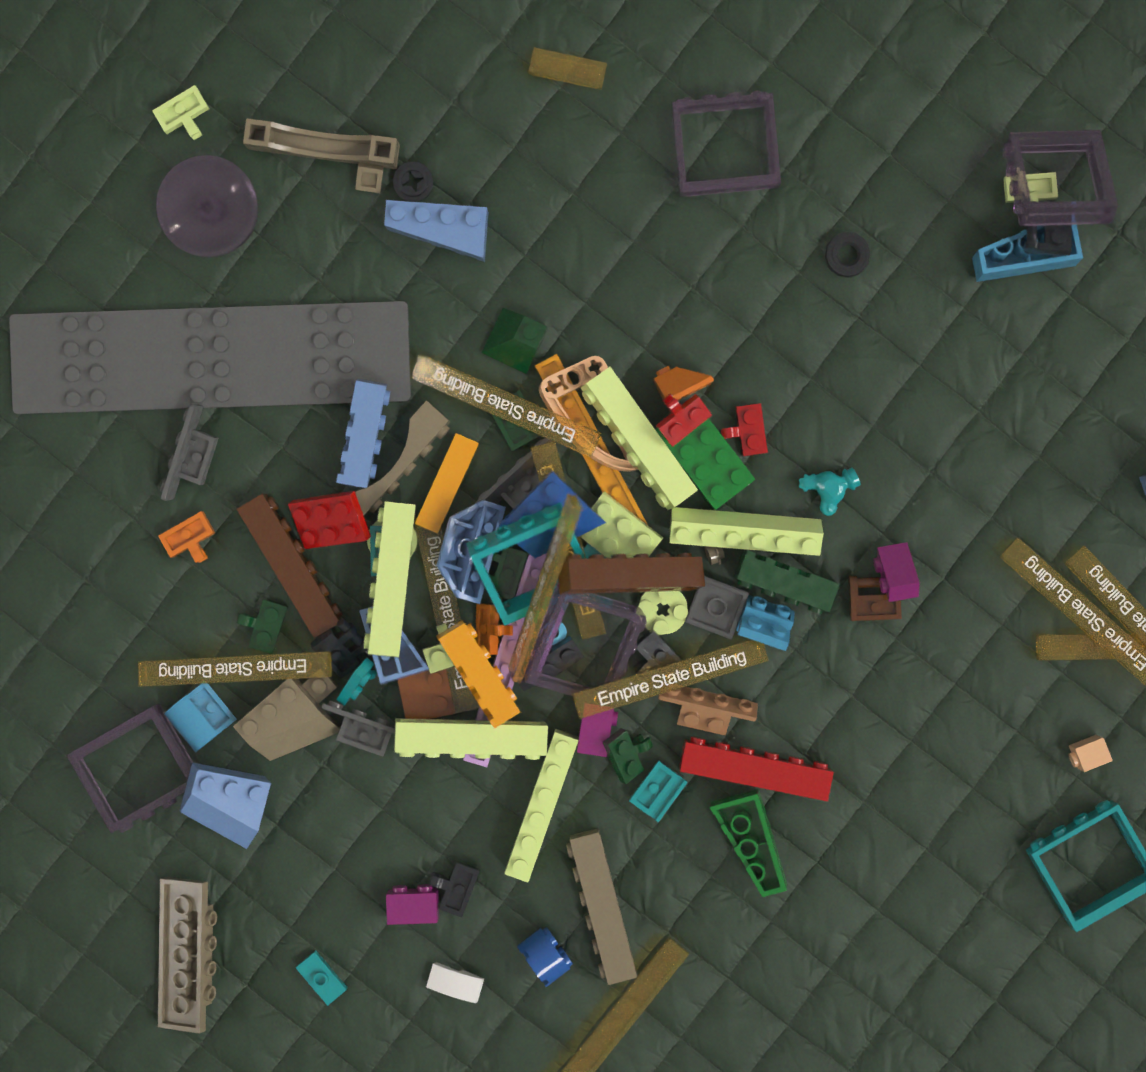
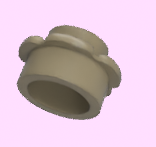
[704,546,725,565]

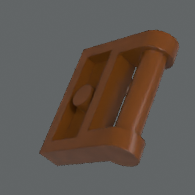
[848,576,902,621]

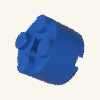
[517,927,573,987]

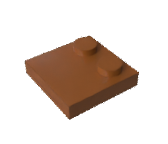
[398,669,456,719]

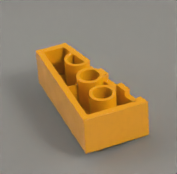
[436,620,520,729]

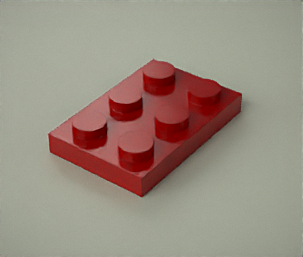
[288,491,371,549]

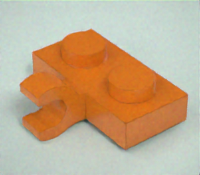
[158,511,215,563]
[476,603,513,655]

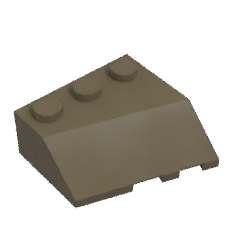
[233,674,341,761]

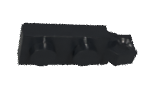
[516,636,584,691]

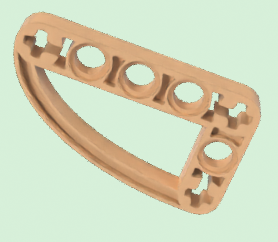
[539,356,639,472]

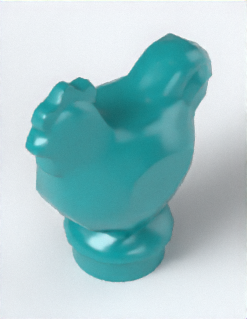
[799,467,861,516]

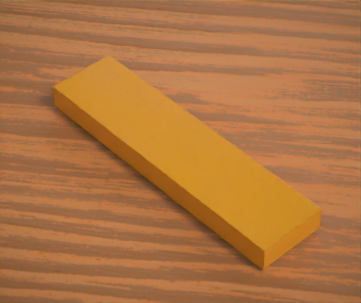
[415,433,479,534]

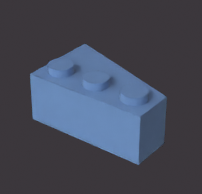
[359,607,429,684]

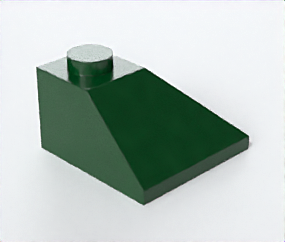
[482,308,548,374]

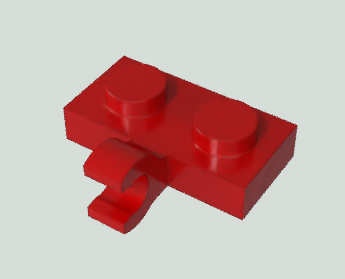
[656,394,712,447]
[721,403,768,457]

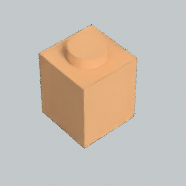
[1068,735,1113,772]

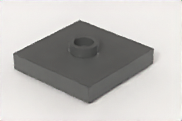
[685,576,749,640]

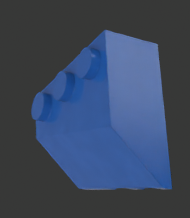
[499,470,606,559]

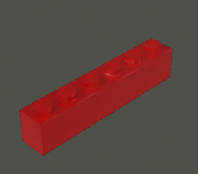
[679,736,834,801]

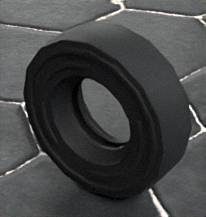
[825,232,871,278]

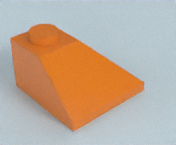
[653,366,714,407]

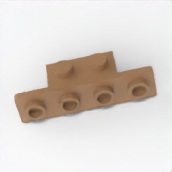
[658,681,758,736]

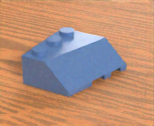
[180,763,271,849]

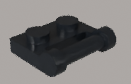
[1024,201,1072,255]

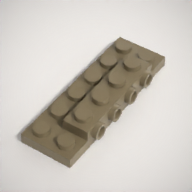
[158,877,217,1034]

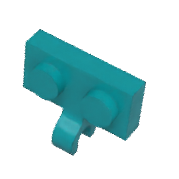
[336,658,378,705]

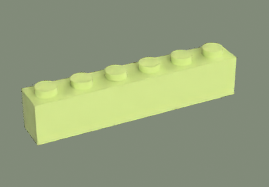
[581,367,698,510]
[364,502,415,658]
[669,507,824,556]
[394,718,548,760]
[505,729,579,882]

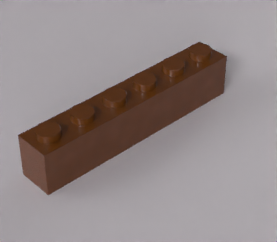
[237,494,343,638]
[557,553,705,594]

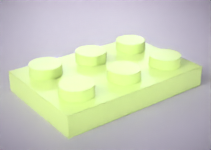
[580,492,663,558]

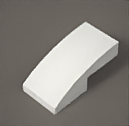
[426,962,484,1003]

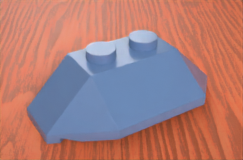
[436,500,506,604]

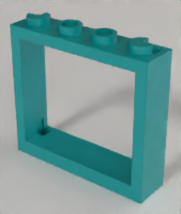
[466,502,586,626]
[1025,800,1146,932]

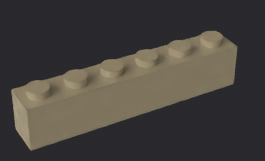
[566,828,637,985]

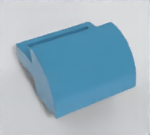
[736,595,795,651]
[164,681,237,753]

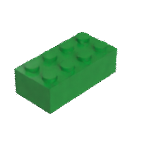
[655,418,756,510]

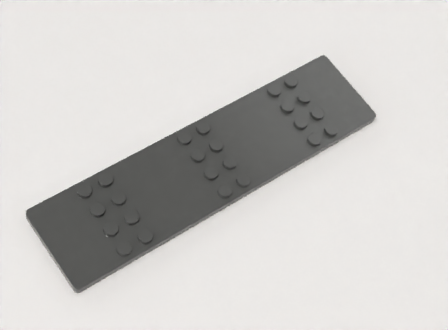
[9,301,411,414]

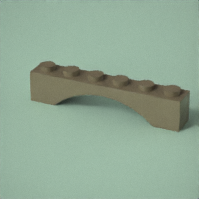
[243,118,400,169]
[355,400,450,522]

